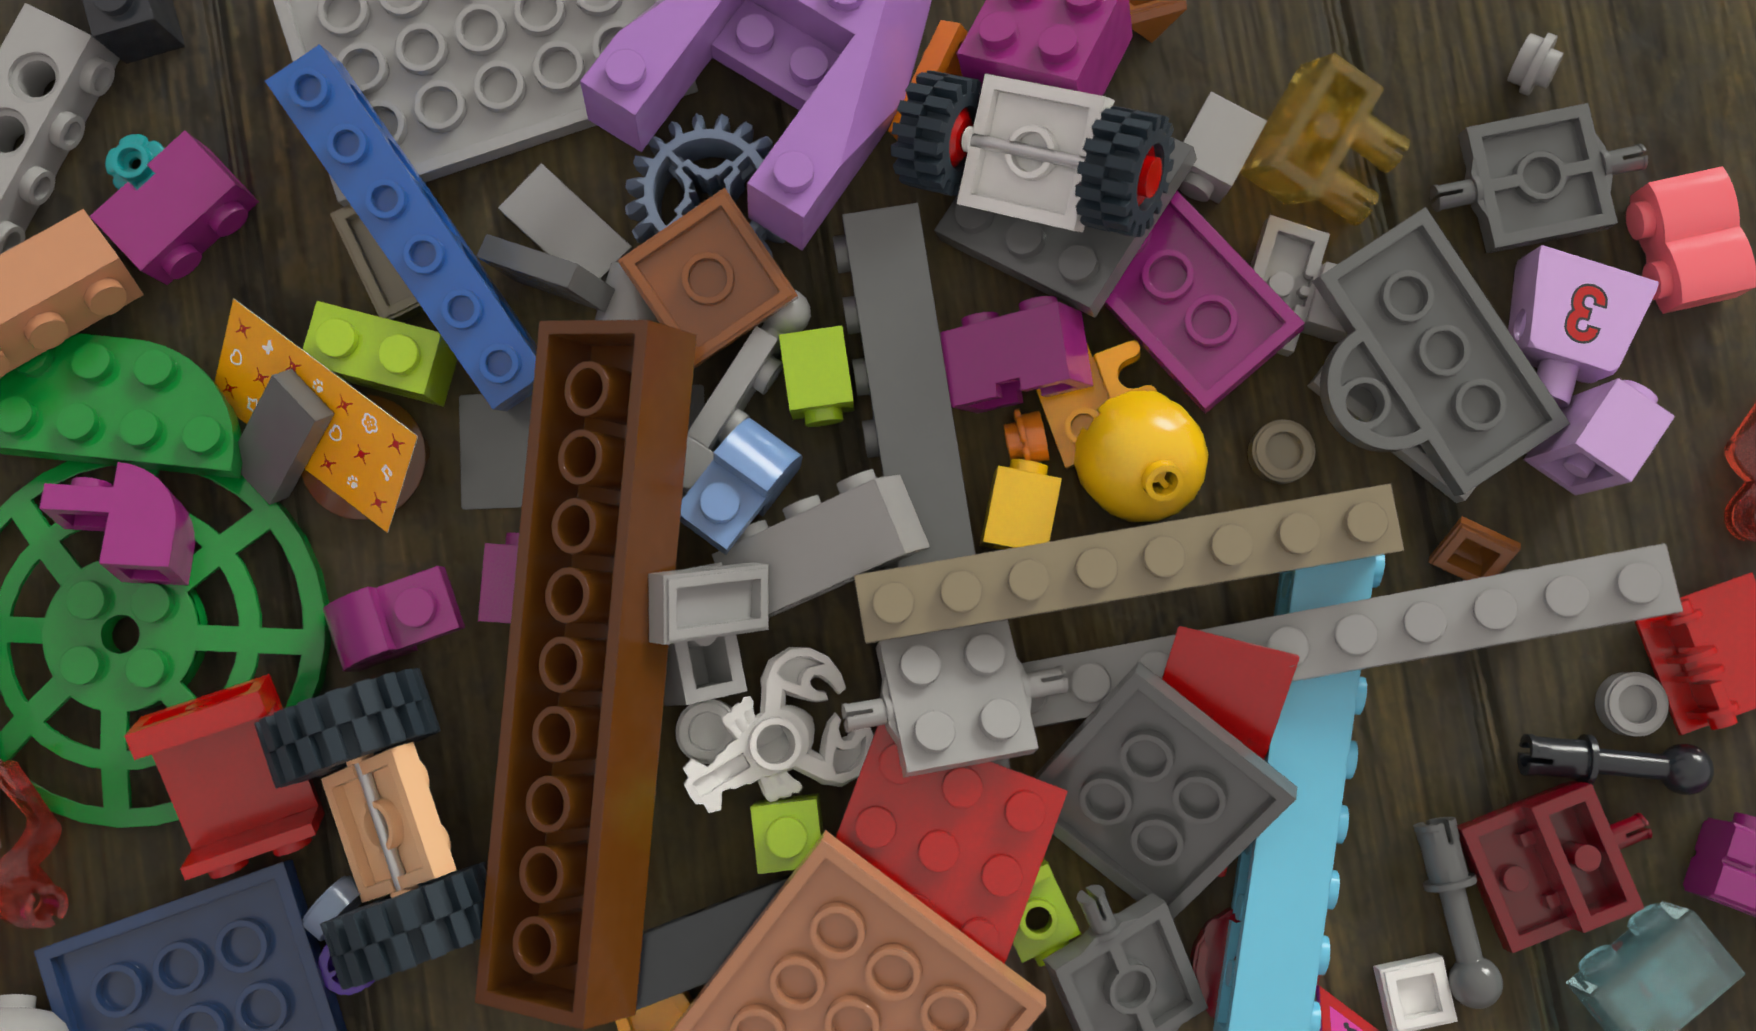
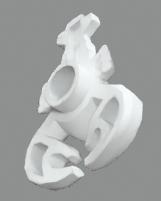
[683,647,874,813]

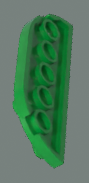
[0,333,243,479]

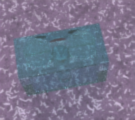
[1566,901,1746,1031]

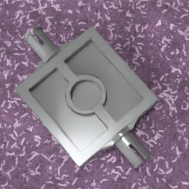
[842,620,1068,778]

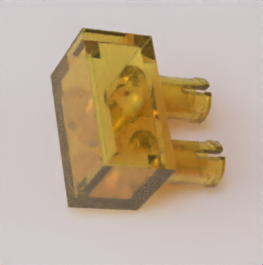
[1239,53,1410,227]

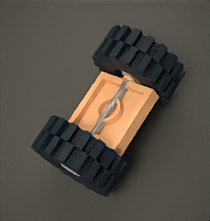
[254,668,487,990]

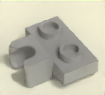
[1250,215,1347,357]

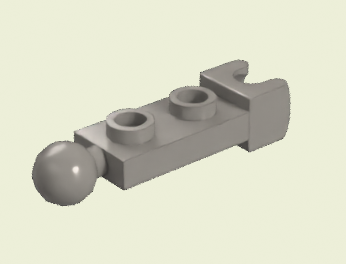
[683,290,811,493]

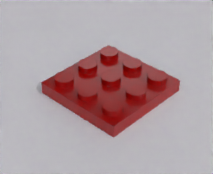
[836,725,1068,964]

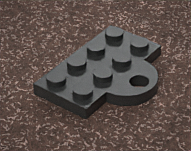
[1312,207,1570,496]

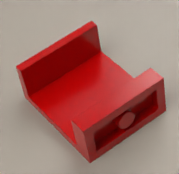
[124,674,325,880]

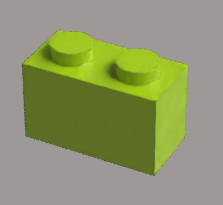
[303,301,457,407]

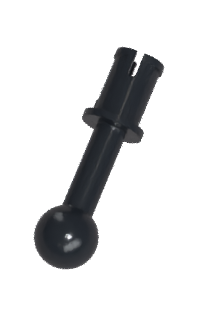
[1517,734,1714,795]

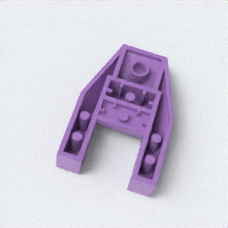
[580,0,932,250]

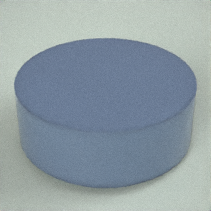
[303,875,362,942]

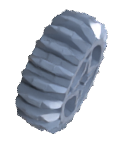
[625,113,786,258]

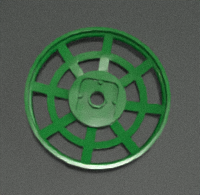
[0,461,331,828]

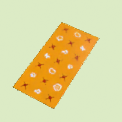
[215,298,418,533]

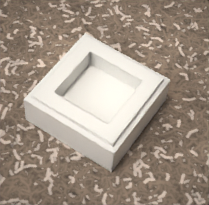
[1373,953,1458,1031]

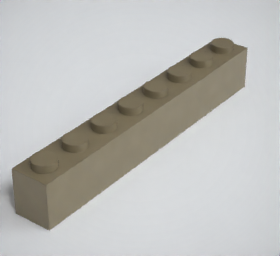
[854,484,1404,644]

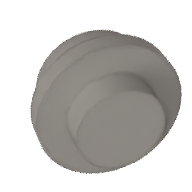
[1507,33,1564,96]

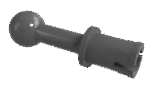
[1413,817,1503,1009]

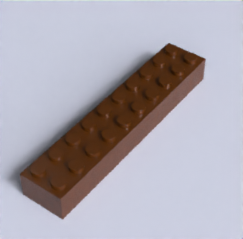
[475,319,697,1030]

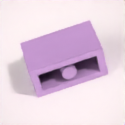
[1523,378,1675,496]

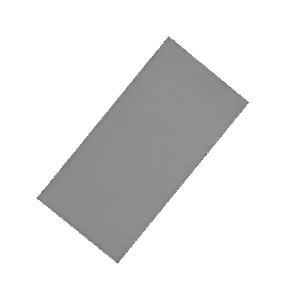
[498,163,633,282]
[648,562,769,645]

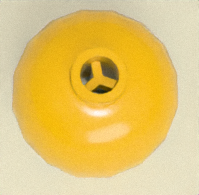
[1074,391,1209,522]

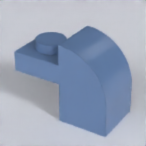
[680,418,803,555]

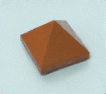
[1129,0,1187,43]
[1428,516,1521,580]

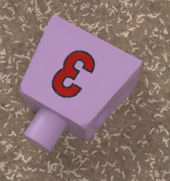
[1508,245,1659,408]

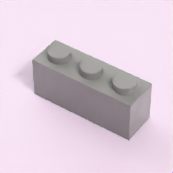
[711,469,930,618]

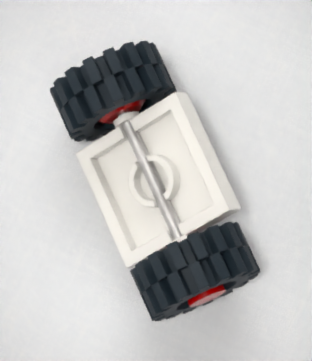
[891,70,1175,238]

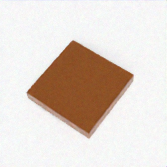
[617,188,798,369]

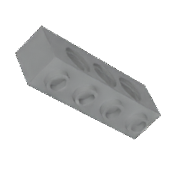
[0,3,120,254]

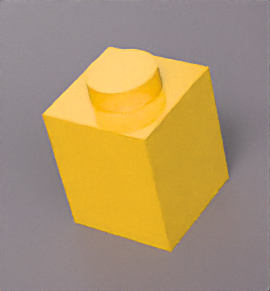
[979,459,1062,550]

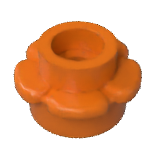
[1003,409,1049,462]

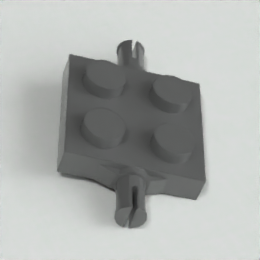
[1430,103,1648,254]
[1043,885,1208,1031]

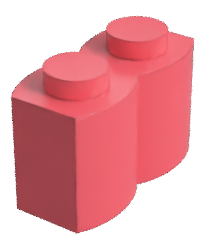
[1626,166,1756,314]

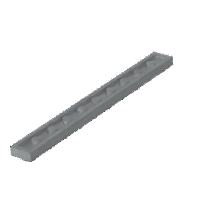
[1021,543,1683,728]

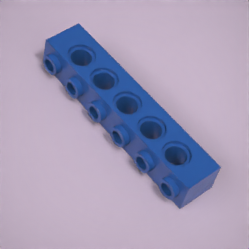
[265,44,537,411]

